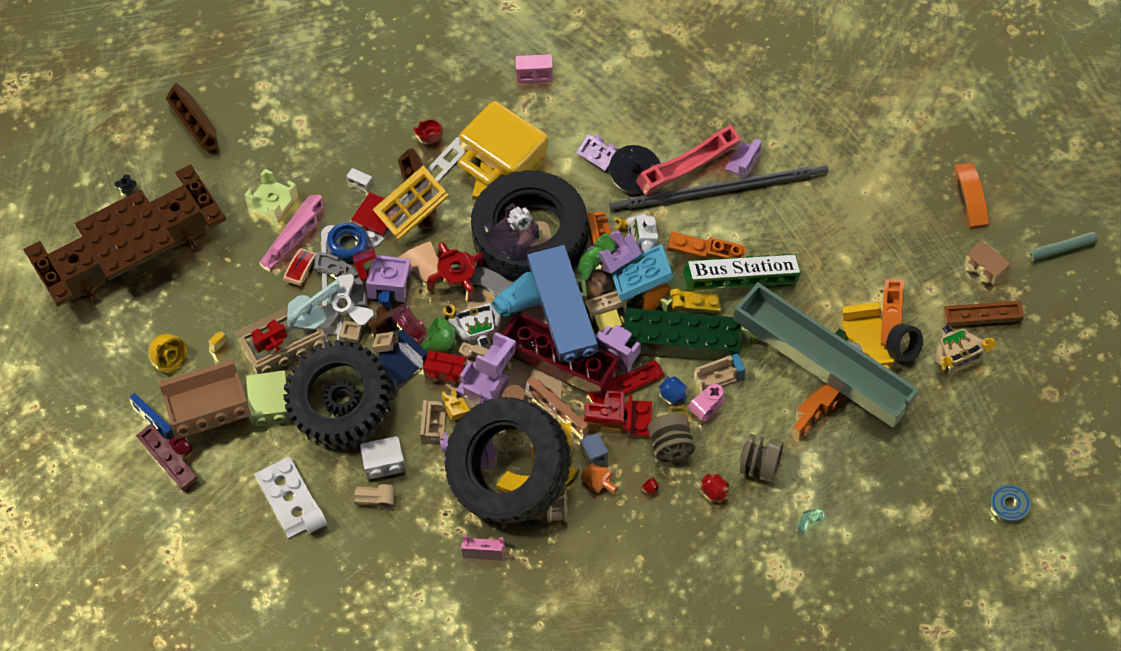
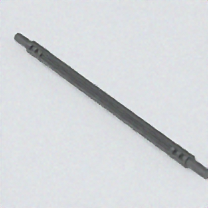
[609,165,828,210]

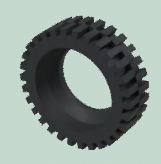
[283,340,394,450]

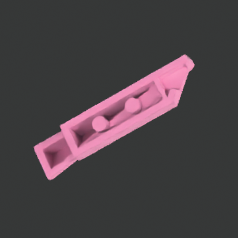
[259,195,325,271]

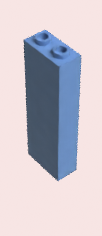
[527,245,597,362]

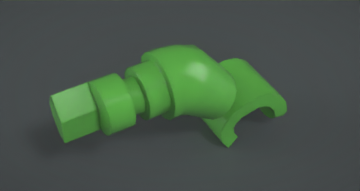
[578,233,616,280]

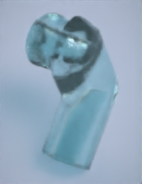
[796,509,824,532]

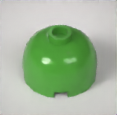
[422,316,457,353]

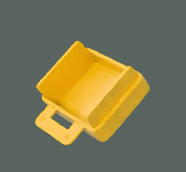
[458,101,548,185]

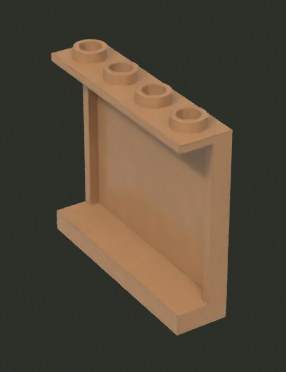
[159,359,251,440]

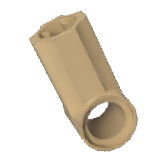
[355,484,395,510]

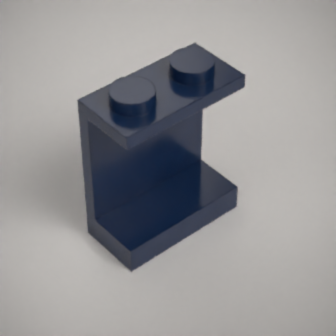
[378,329,428,390]

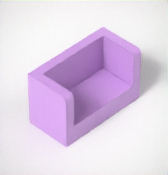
[475,332,516,379]

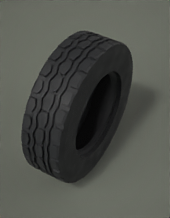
[471,170,588,281]
[444,397,571,524]

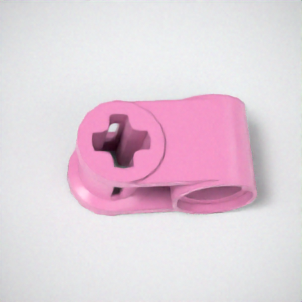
[688,384,724,422]

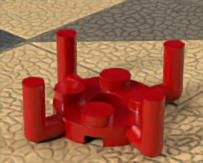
[427,242,484,302]

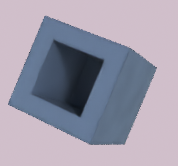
[580,433,608,465]

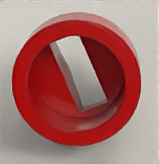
[641,477,659,495]

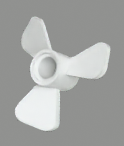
[320,274,374,329]

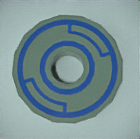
[990,484,1031,523]

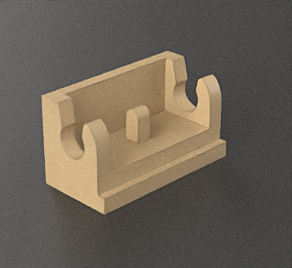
[584,291,627,324]
[694,355,738,393]
[420,400,446,444]

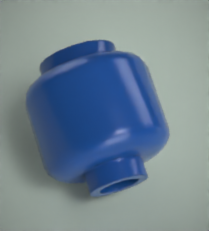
[658,376,687,405]

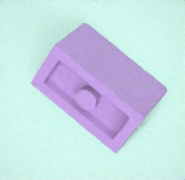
[726,138,762,178]

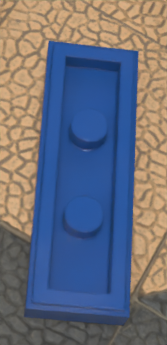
[129,393,174,440]

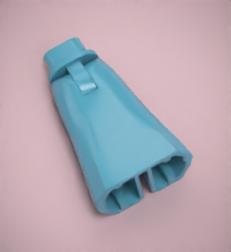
[491,272,541,314]

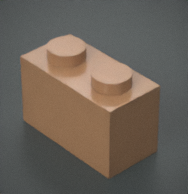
[964,241,1010,287]

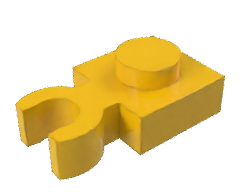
[441,389,470,421]

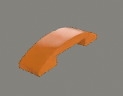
[954,162,989,228]

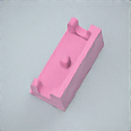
[516,54,553,83]
[461,534,505,560]

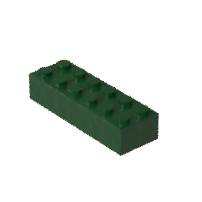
[624,308,741,361]

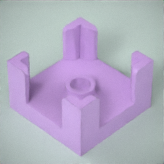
[586,230,642,273]
[366,255,412,302]

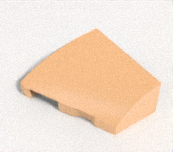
[399,241,441,285]

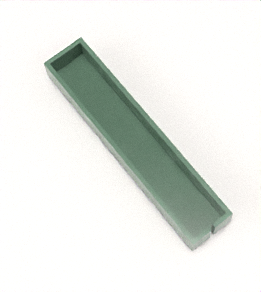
[733,282,919,428]

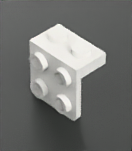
[360,436,406,480]

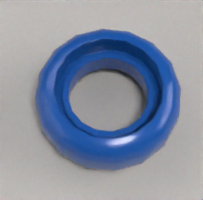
[327,222,368,261]

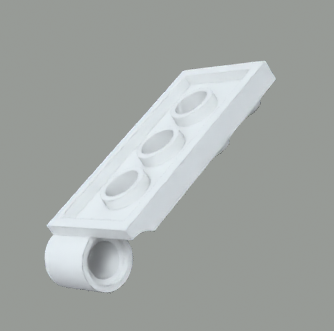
[254,456,327,539]

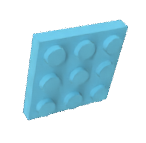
[612,244,674,301]

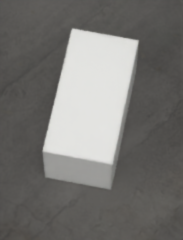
[346,168,373,191]

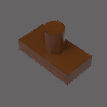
[367,305,403,339]

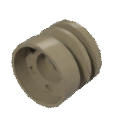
[648,413,695,463]
[740,433,784,482]

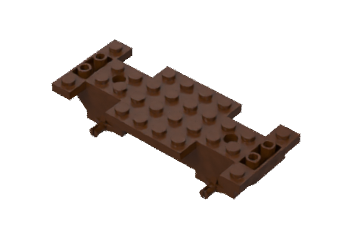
[23,164,226,307]

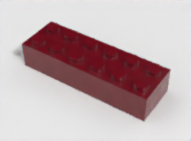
[503,311,620,399]

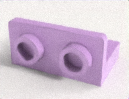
[576,134,619,172]

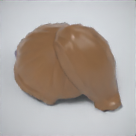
[585,270,612,299]

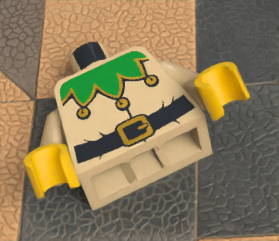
[935,325,997,374]

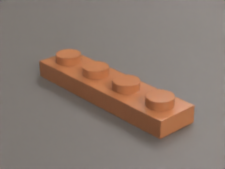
[526,376,589,438]

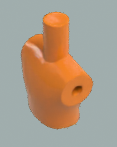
[581,463,618,494]

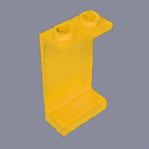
[841,302,894,371]

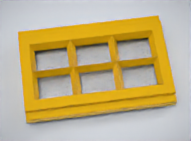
[373,166,450,240]

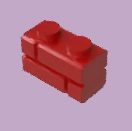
[423,350,467,385]

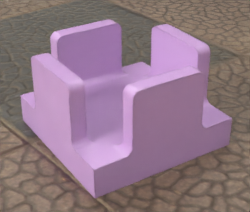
[595,325,641,373]
[456,361,509,404]

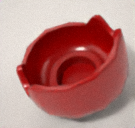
[413,119,443,145]

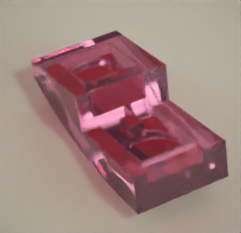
[390,304,428,345]

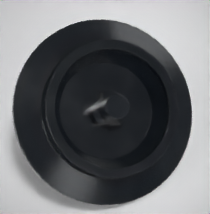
[609,145,661,194]

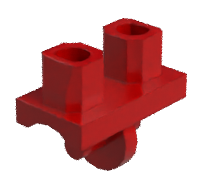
[251,320,288,353]

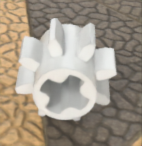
[507,207,532,231]

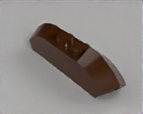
[166,83,219,151]
[398,148,436,229]

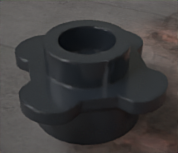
[115,174,137,194]

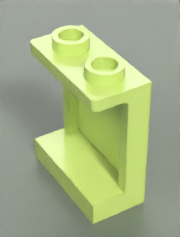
[246,371,291,426]

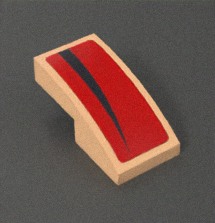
[283,248,316,286]

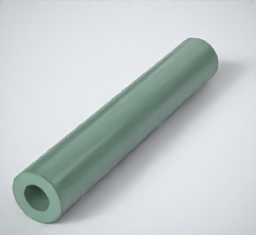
[1029,232,1097,261]

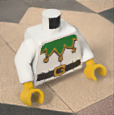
[614,214,658,253]
[443,292,502,349]

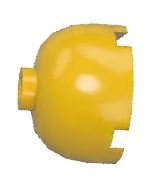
[148,333,187,373]

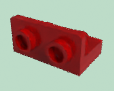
[623,395,652,439]

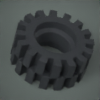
[324,380,360,417]

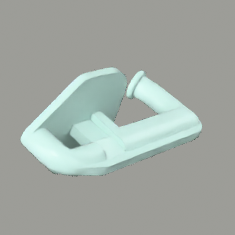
[287,281,340,330]

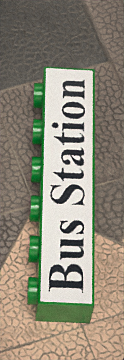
[683,254,801,291]

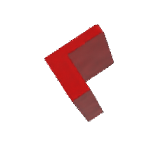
[353,248,377,280]

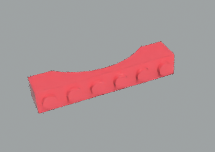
[636,125,741,196]

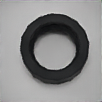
[886,323,923,362]

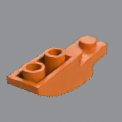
[667,231,746,260]
[881,279,905,346]
[792,384,845,441]

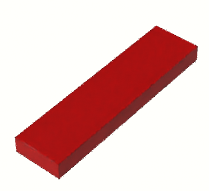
[587,360,665,404]

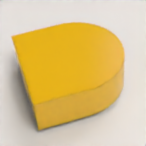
[209,331,227,354]

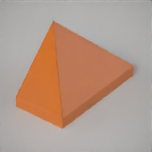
[638,283,672,310]

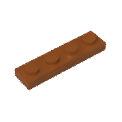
[943,301,1024,326]

